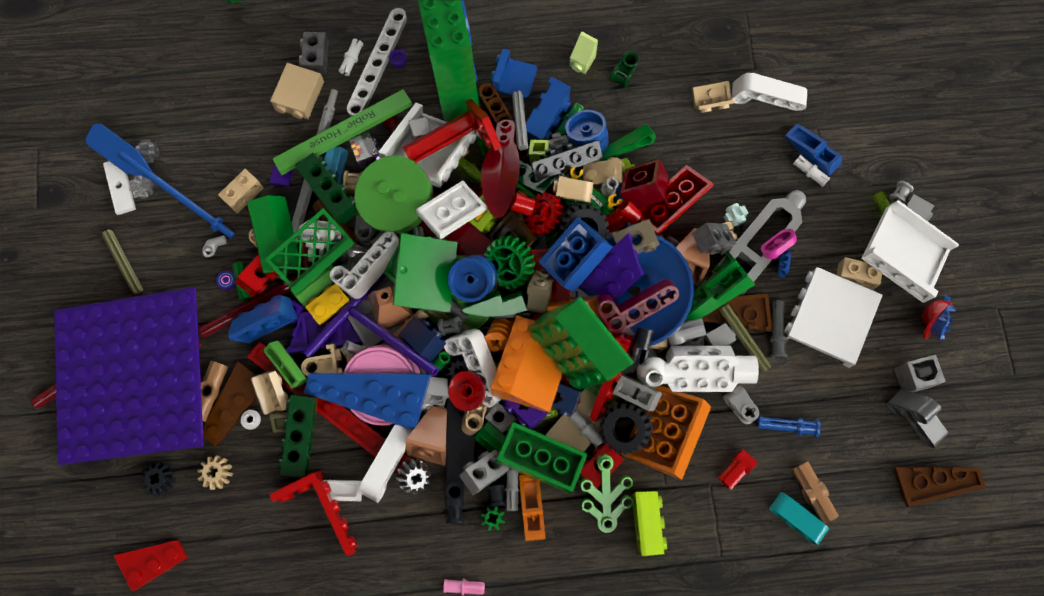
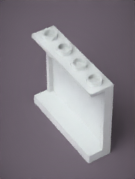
[379,103,476,188]
[861,200,959,303]
[784,267,882,368]

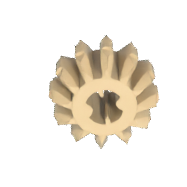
[197,455,233,490]

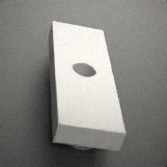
[103,161,136,215]

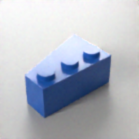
[526,77,571,140]

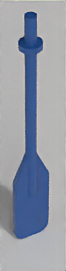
[86,124,236,239]

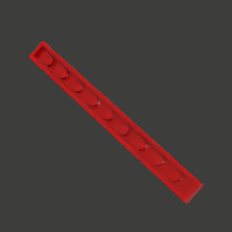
[247,342,410,475]

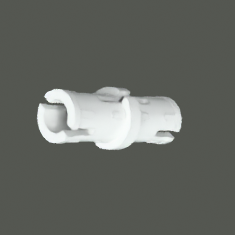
[338,39,364,76]
[793,155,830,187]

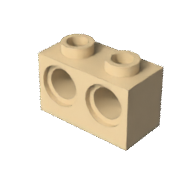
[218,169,264,214]
[836,257,882,290]

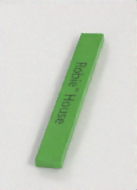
[273,89,413,175]

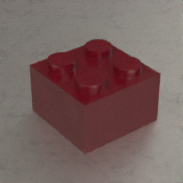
[620,159,669,208]

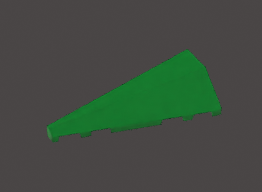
[564,124,656,177]
[684,251,755,322]

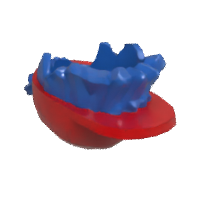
[922,295,956,340]

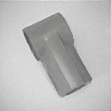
[667,318,706,346]

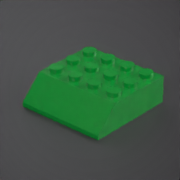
[528,297,634,390]

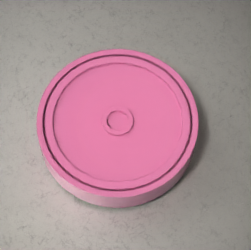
[343,345,421,425]

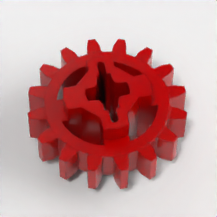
[524,192,563,235]

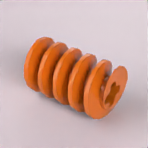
[484,318,515,352]

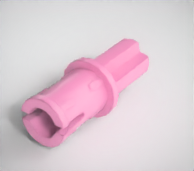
[444,579,485,596]

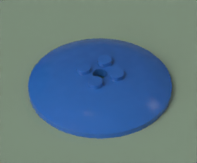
[575,236,694,349]

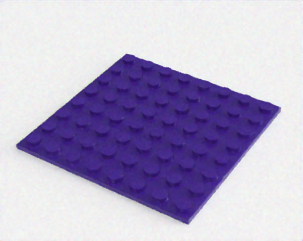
[54,287,204,465]

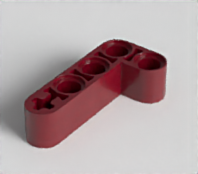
[595,279,679,333]

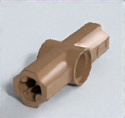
[201,361,228,422]
[792,461,839,524]

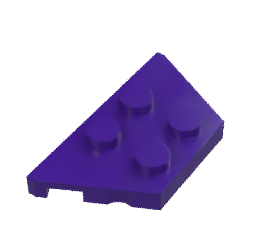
[579,233,644,301]
[286,310,362,354]

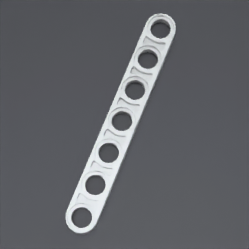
[347,8,407,117]

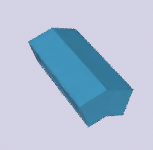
[324,147,348,190]

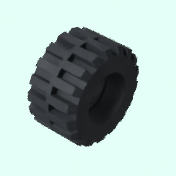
[556,204,609,241]
[600,401,653,455]

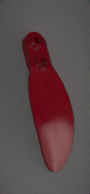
[481,120,520,219]

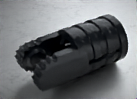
[629,327,654,366]

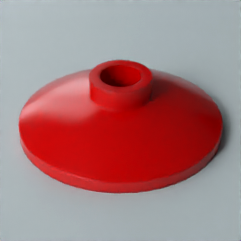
[449,371,485,411]

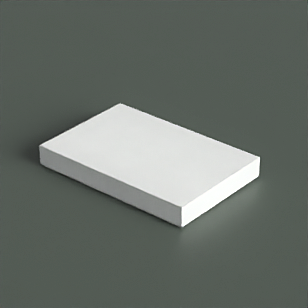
[416,181,487,240]

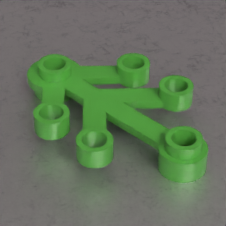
[580,454,634,533]

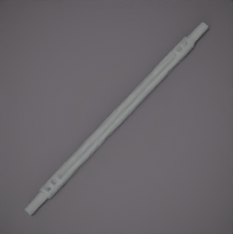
[278,89,338,280]

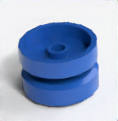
[565,110,610,153]
[448,255,497,302]

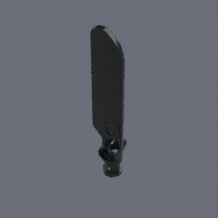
[445,367,475,524]

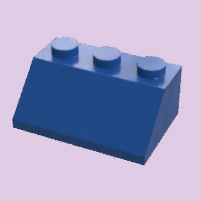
[539,217,613,292]
[228,295,298,343]

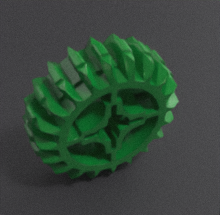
[484,236,536,289]

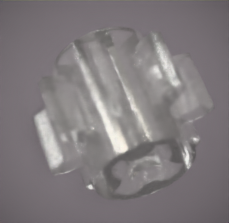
[129,175,154,199]

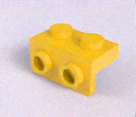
[305,284,350,326]

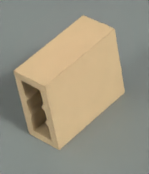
[270,63,324,119]

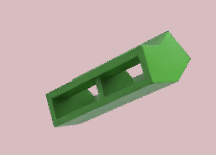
[291,264,334,306]
[263,341,308,388]

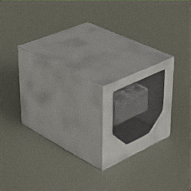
[894,355,946,392]

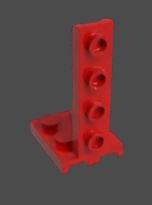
[403,99,501,163]
[590,322,635,422]
[270,471,358,556]

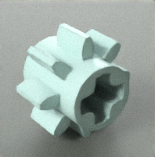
[723,203,749,227]

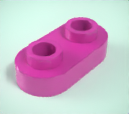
[761,229,797,259]

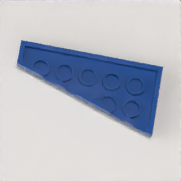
[304,373,431,430]

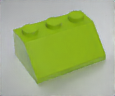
[632,491,667,556]

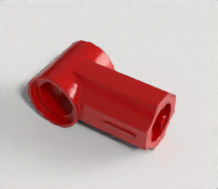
[510,190,535,216]
[605,199,642,233]
[718,449,758,490]

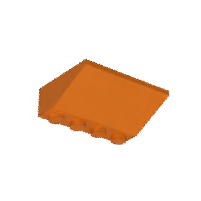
[491,315,563,413]
[622,386,711,480]

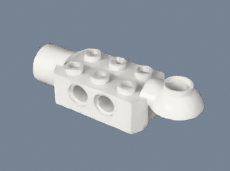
[637,346,759,392]

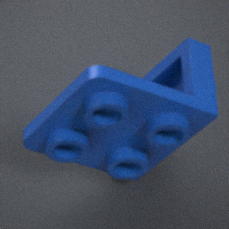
[490,49,537,99]

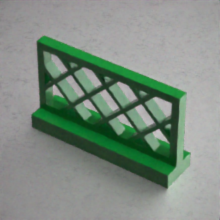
[265,208,355,295]

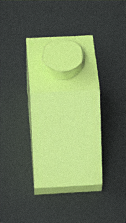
[570,32,598,74]

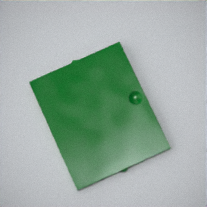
[393,233,457,313]

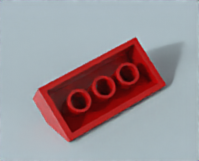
[636,165,714,235]

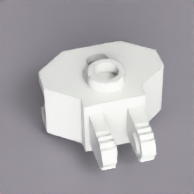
[299,220,342,262]

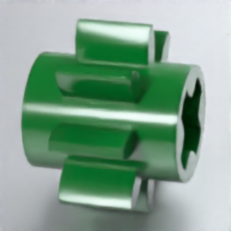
[481,506,505,531]

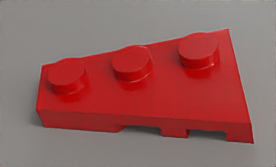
[114,540,188,591]

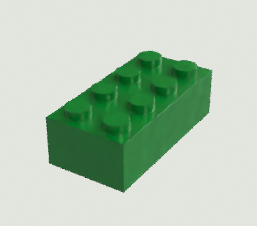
[495,422,587,494]

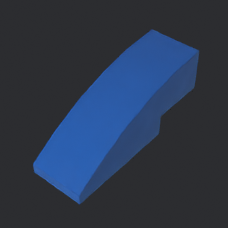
[785,123,842,176]

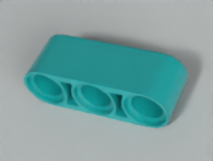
[769,492,829,546]

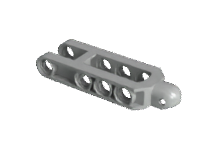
[712,190,806,296]

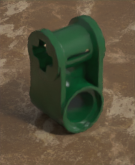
[609,51,639,89]

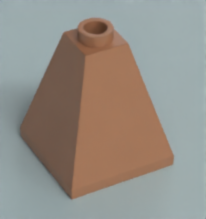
[676,228,710,286]
[368,285,414,329]
[405,405,447,466]

